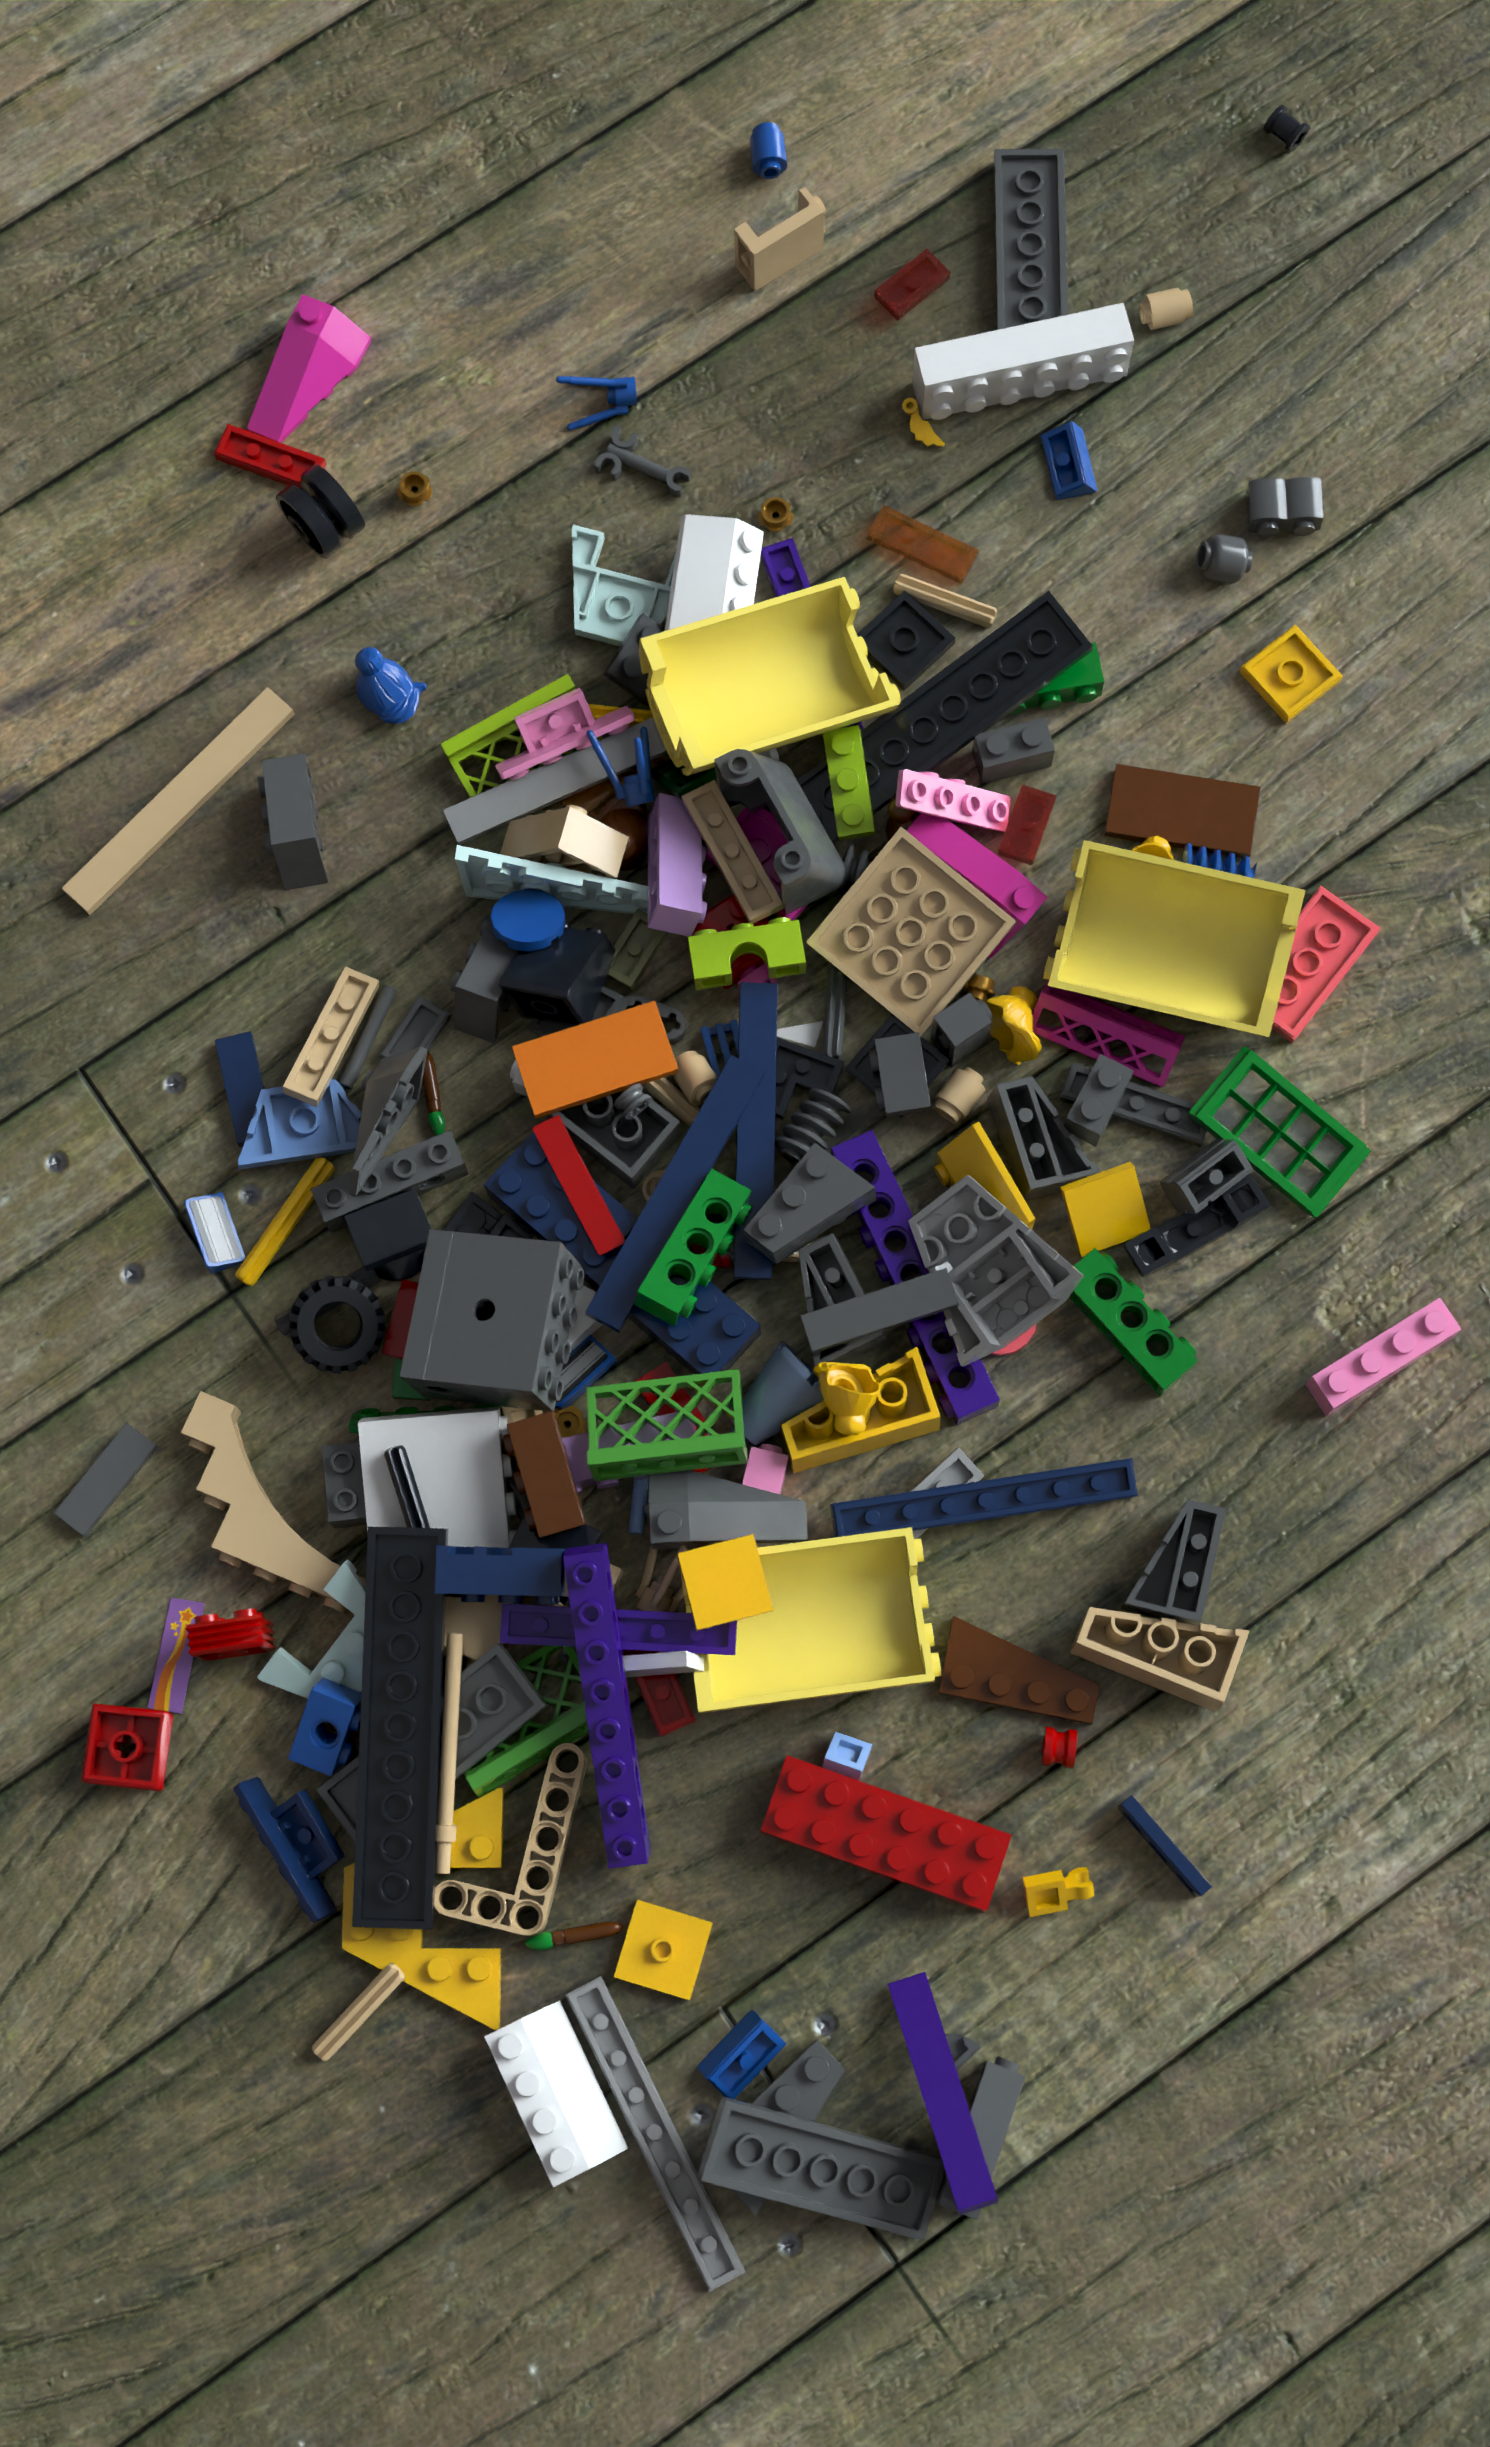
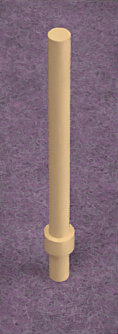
[435,1633,463,1874]

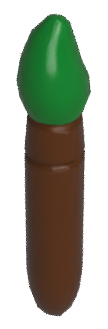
[423,1051,445,1136]
[525,1921,622,1951]

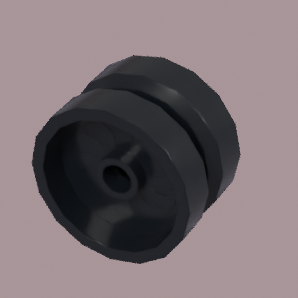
[276,464,365,559]

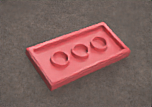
[1272,886,1381,1044]

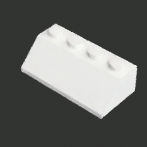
[665,514,764,631]
[485,2001,629,2187]

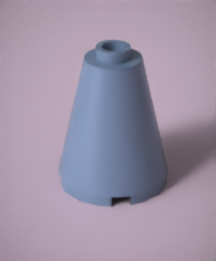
[730,1341,824,1446]

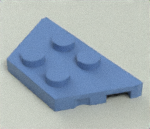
[238,1079,362,1170]

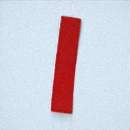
[533,1115,625,1255]

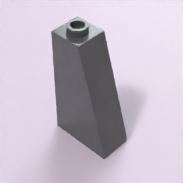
[936,2056,1026,2220]

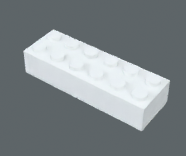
[912,303,1134,420]

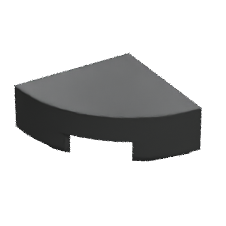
[946,2034,981,2070]

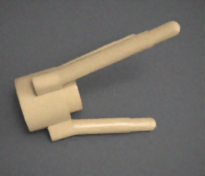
[635,1545,688,1612]

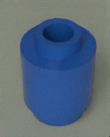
[750,122,787,179]

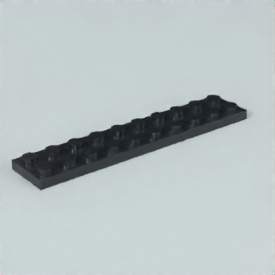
[764,590,1093,845]
[352,1527,448,1930]

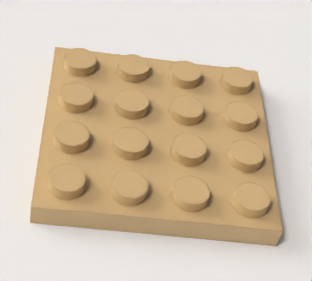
[806,827,1016,1037]

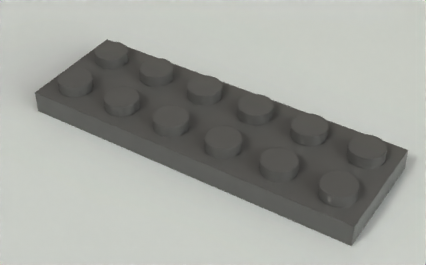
[994,149,1068,330]
[317,1643,548,1843]
[697,2096,945,2241]

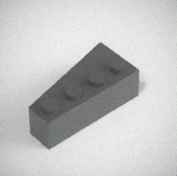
[700,2039,845,2215]

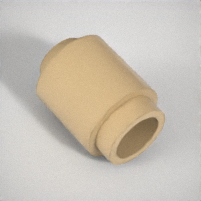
[1139,287,1193,330]
[673,1051,718,1106]
[932,1067,986,1124]

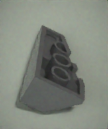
[349,1047,428,1197]
[649,1470,808,1550]

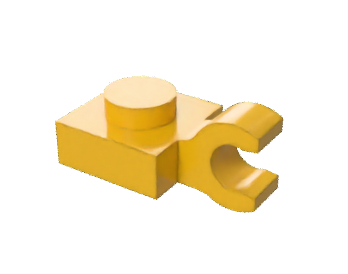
[1023,1867,1094,1917]

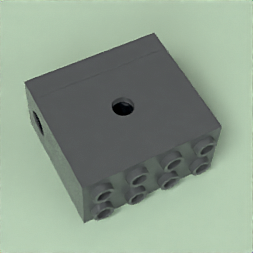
[400,1229,584,1412]

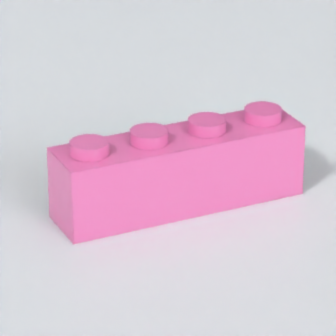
[1305,1298,1462,1416]

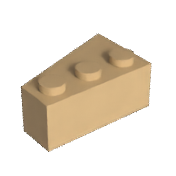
[500,805,629,878]

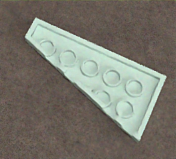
[455,845,648,914]

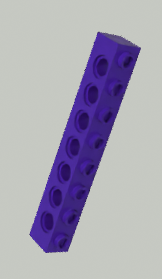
[831,1130,1000,1425]
[563,1543,651,1869]

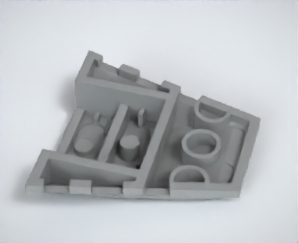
[908,1175,1084,1367]

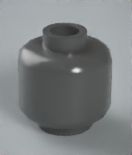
[1196,534,1253,584]

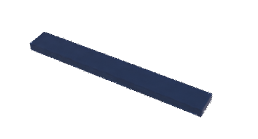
[733,982,778,1280]
[585,1055,764,1333]
[830,1458,1138,1537]

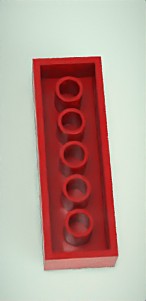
[761,1755,1012,1913]

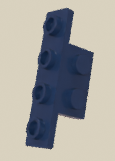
[233,1777,346,1923]

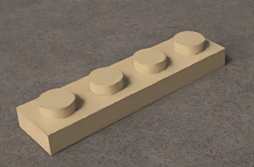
[682,780,783,924]
[283,966,379,1107]

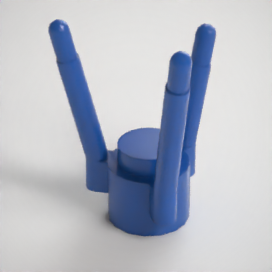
[556,376,637,431]
[586,726,655,807]

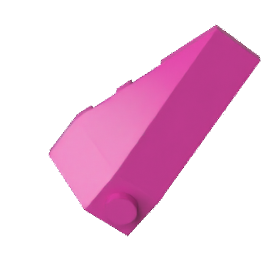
[247,294,371,443]
[906,813,1047,958]

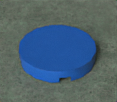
[491,889,566,951]

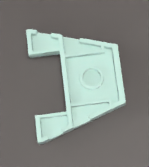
[572,525,676,646]
[257,1559,366,1699]

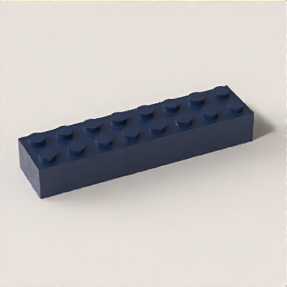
[484,1132,761,1374]

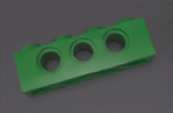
[634,1169,753,1327]
[1069,1248,1198,1397]

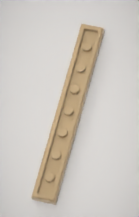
[62,687,295,915]

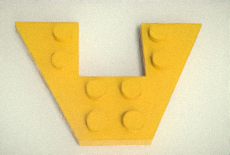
[342,1788,504,2030]

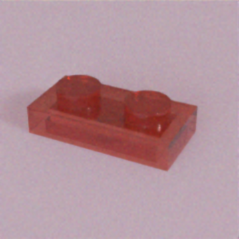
[874,249,950,321]
[998,784,1057,866]

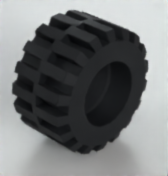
[289,1275,386,1374]

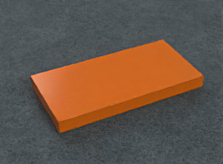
[512,1001,679,1119]

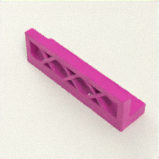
[1032,980,1185,1087]

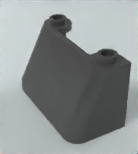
[714,749,845,915]

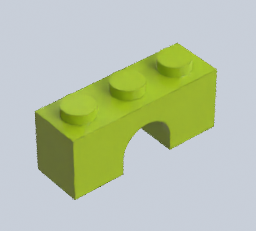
[688,917,806,990]

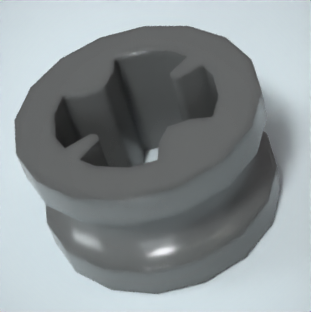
[614,1083,652,1120]

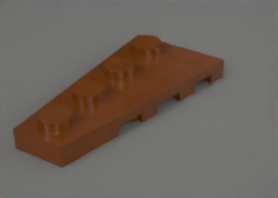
[938,1616,1100,1725]

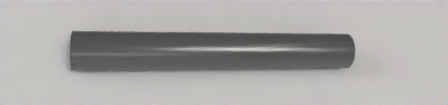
[339,985,397,1090]

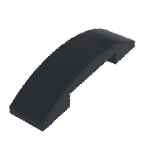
[1123,1174,1270,1278]

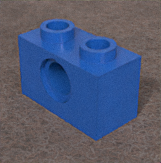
[288,1677,361,1776]

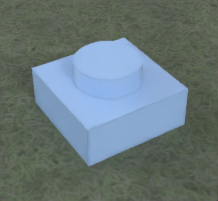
[822,1732,872,1780]

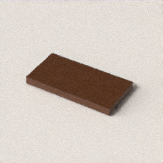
[1104,764,1261,858]

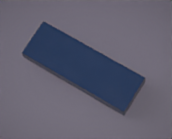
[215,1031,265,1147]
[1118,1795,1212,1897]

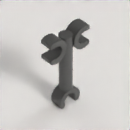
[595,425,691,497]

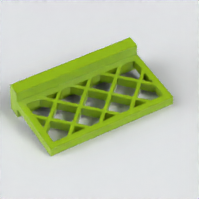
[441,674,604,798]

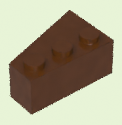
[503,1411,586,1538]

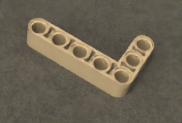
[434,1743,587,1936]

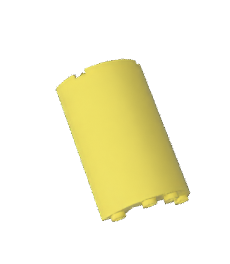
[639,577,901,776]
[1043,840,1306,1037]
[681,1527,941,1713]

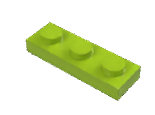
[823,725,876,841]

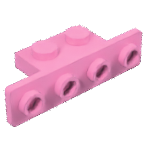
[495,688,635,780]
[895,769,1010,832]

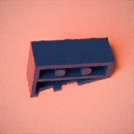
[435,1545,569,1604]

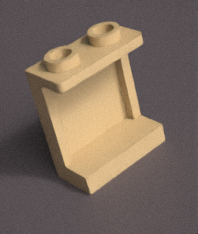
[734,187,826,291]

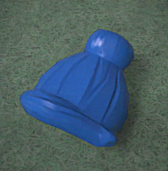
[354,647,427,724]

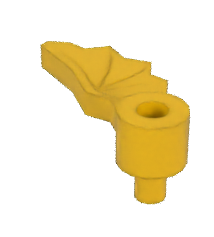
[902,398,945,447]

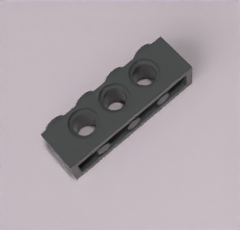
[311,1130,469,1233]

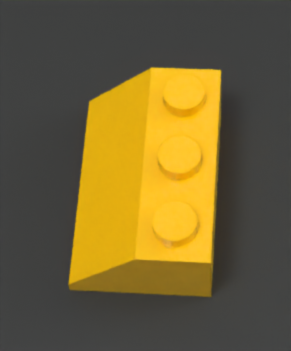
[934,1122,1036,1230]

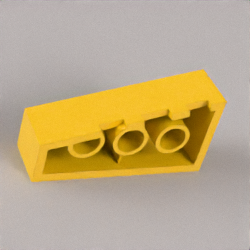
[781,1347,940,1473]

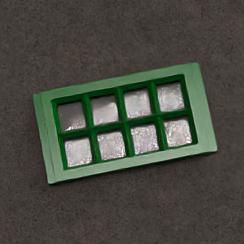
[1188,1046,1371,1219]

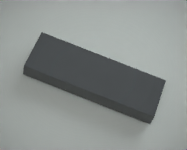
[54,1422,158,1538]

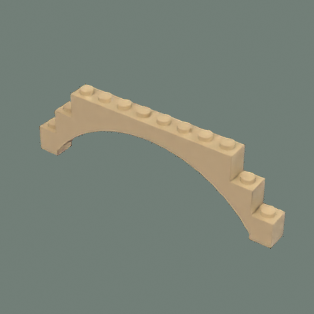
[181,1391,623,1667]

